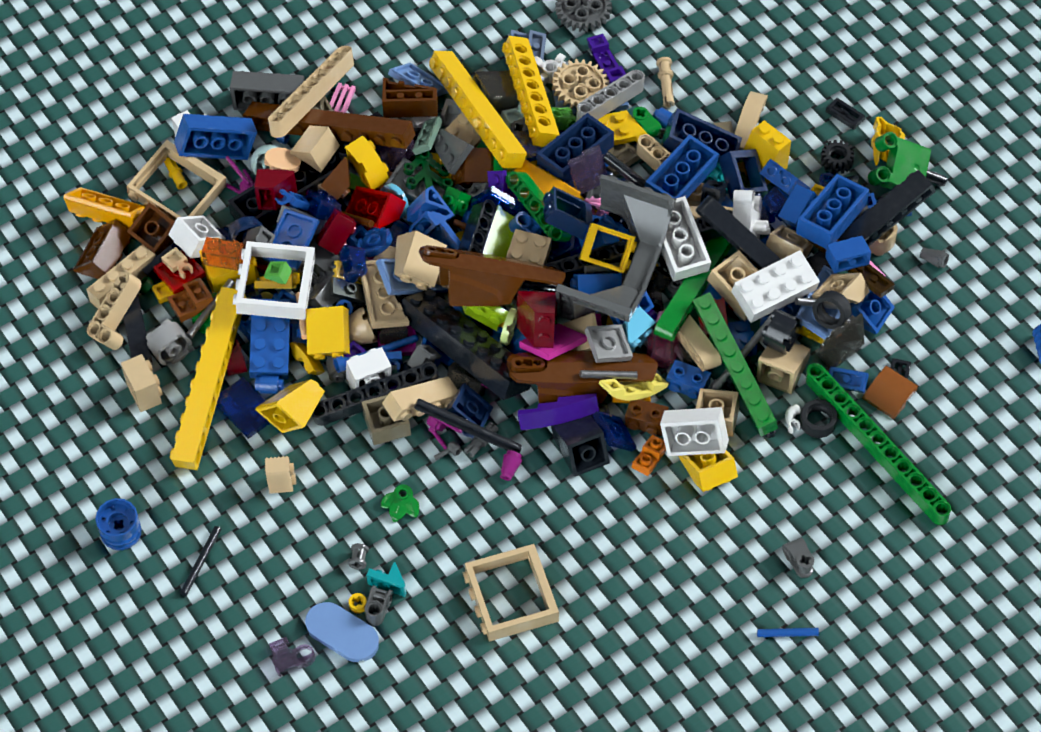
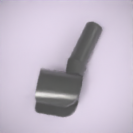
[434,441,462,460]

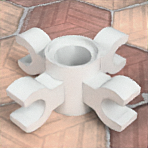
[534,53,566,86]

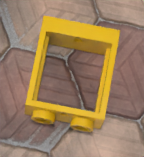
[579,223,637,273]

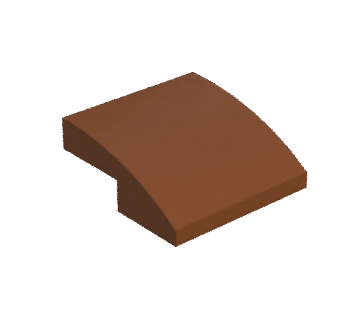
[167,278,213,323]
[862,366,918,419]

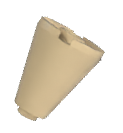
[349,306,378,345]

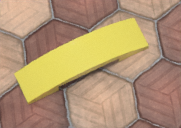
[599,373,669,401]

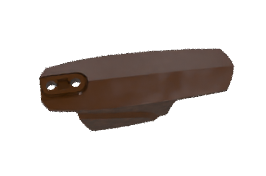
[419,245,566,306]
[507,350,658,404]

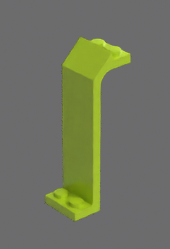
[462,205,522,331]

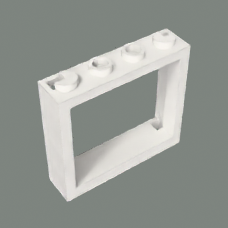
[233,241,315,320]

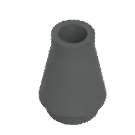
[920,247,949,268]

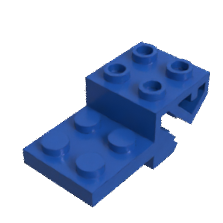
[407,186,461,250]

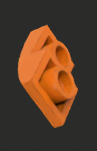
[631,434,666,476]

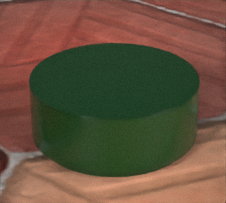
[139,276,154,295]

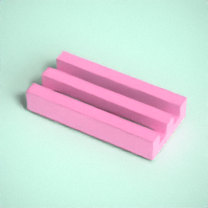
[329,82,356,113]

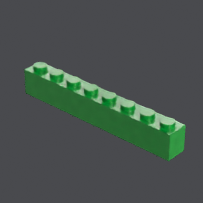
[693,292,778,437]

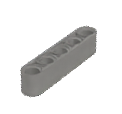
[576,70,645,121]

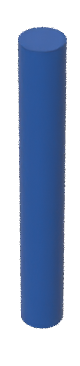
[757,628,819,637]

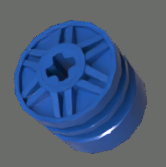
[95,498,142,550]

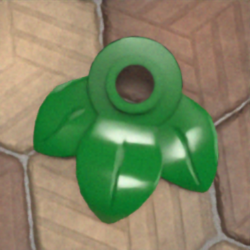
[381,484,419,523]

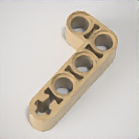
[87,272,142,350]

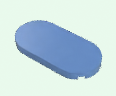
[305,602,379,662]

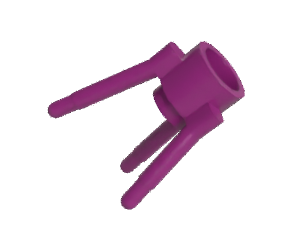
[226,156,255,194]
[427,416,462,450]

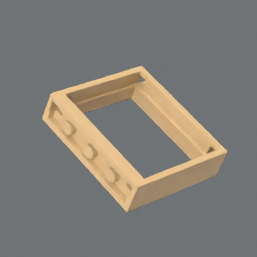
[127,140,226,221]
[462,544,559,642]

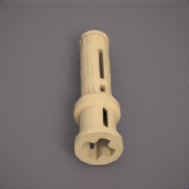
[656,57,675,108]

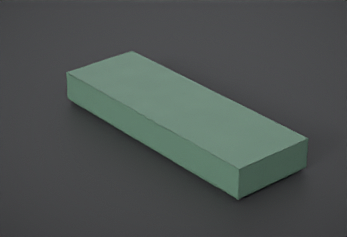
[412,116,443,155]

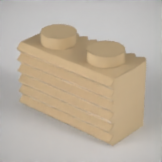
[265,456,297,494]

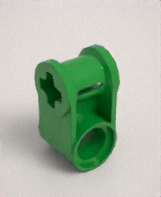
[632,107,663,138]

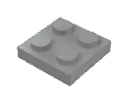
[585,324,633,363]

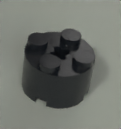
[762,309,802,355]

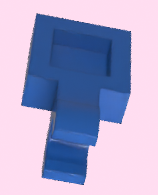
[275,189,310,211]

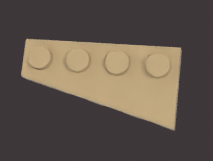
[358,260,409,329]

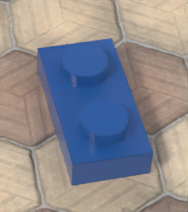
[829,366,869,393]

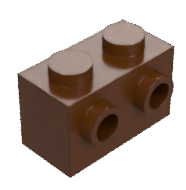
[624,399,669,436]

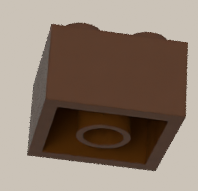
[127,202,175,255]

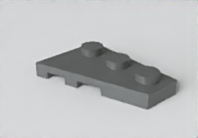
[433,129,474,175]

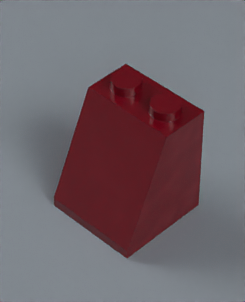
[517,291,556,348]

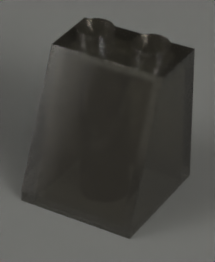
[473,70,519,115]

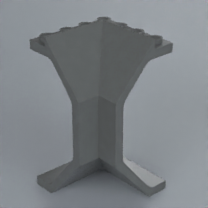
[555,174,676,322]

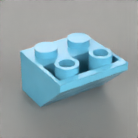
[622,306,656,353]

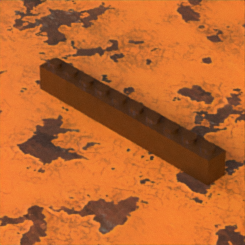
[243,102,415,149]

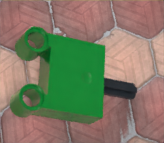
[868,132,947,190]

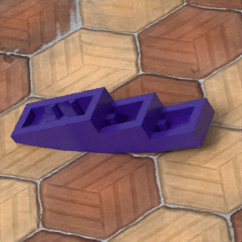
[518,394,600,430]

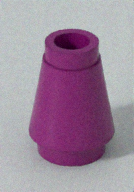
[500,450,522,481]

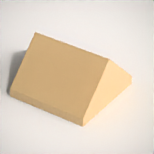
[290,125,340,173]

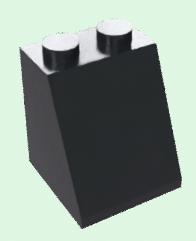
[551,415,610,477]

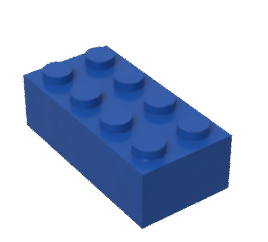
[174,114,257,160]
[645,134,719,199]
[796,174,869,249]
[249,298,290,379]

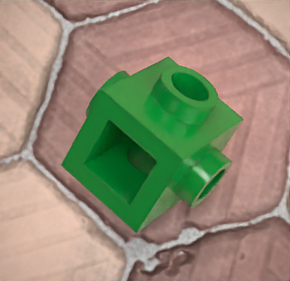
[442,186,472,217]

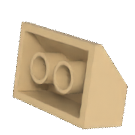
[707,250,758,322]

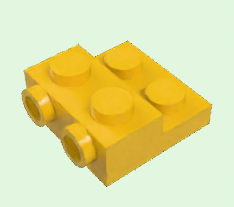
[254,272,300,289]

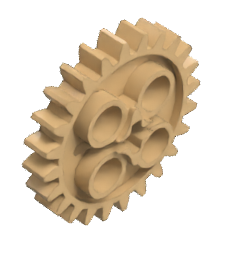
[552,59,610,109]

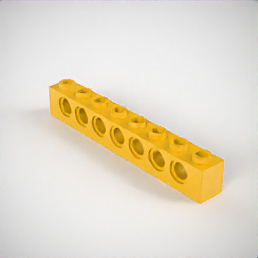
[502,36,560,147]

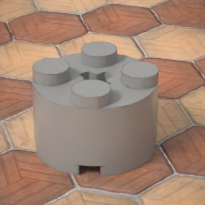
[146,319,192,365]

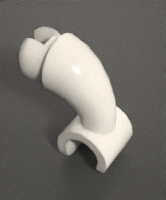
[785,404,801,434]

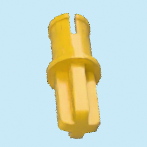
[164,157,188,190]

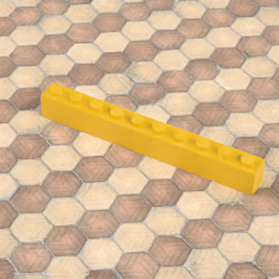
[429,51,527,168]
[170,287,246,470]

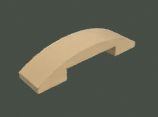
[735,91,768,150]

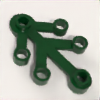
[403,151,453,190]

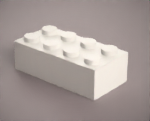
[661,196,711,282]
[731,250,820,323]

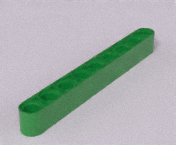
[654,236,733,341]

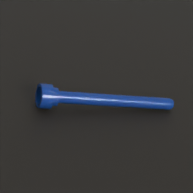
[333,335,419,373]

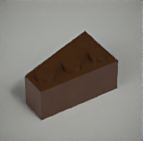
[382,77,438,118]

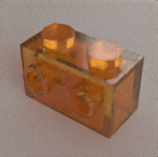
[201,237,244,271]

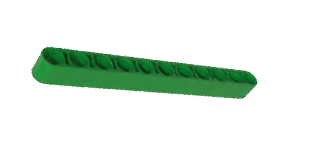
[805,363,951,525]

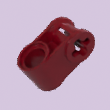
[227,338,247,376]

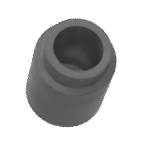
[326,356,346,383]

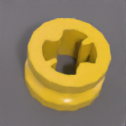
[348,593,367,614]

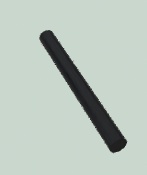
[180,526,222,596]

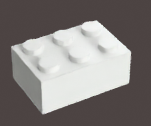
[660,407,729,456]

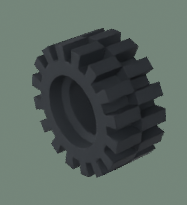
[820,140,854,174]

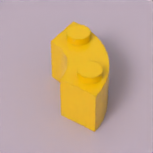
[345,136,389,190]

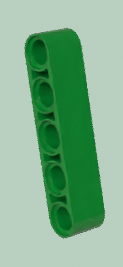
[506,171,572,242]

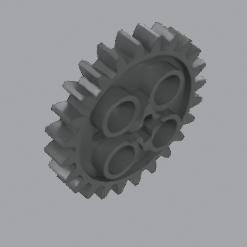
[555,0,612,32]

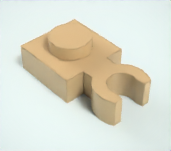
[161,247,193,279]

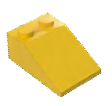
[678,450,738,492]

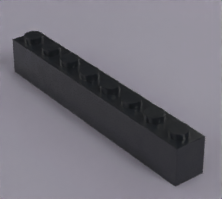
[806,169,936,276]

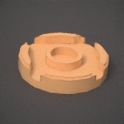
[264,147,301,172]

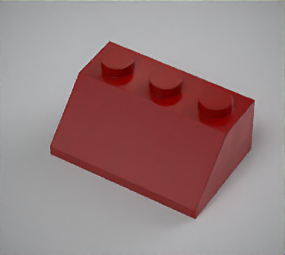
[345,186,406,229]

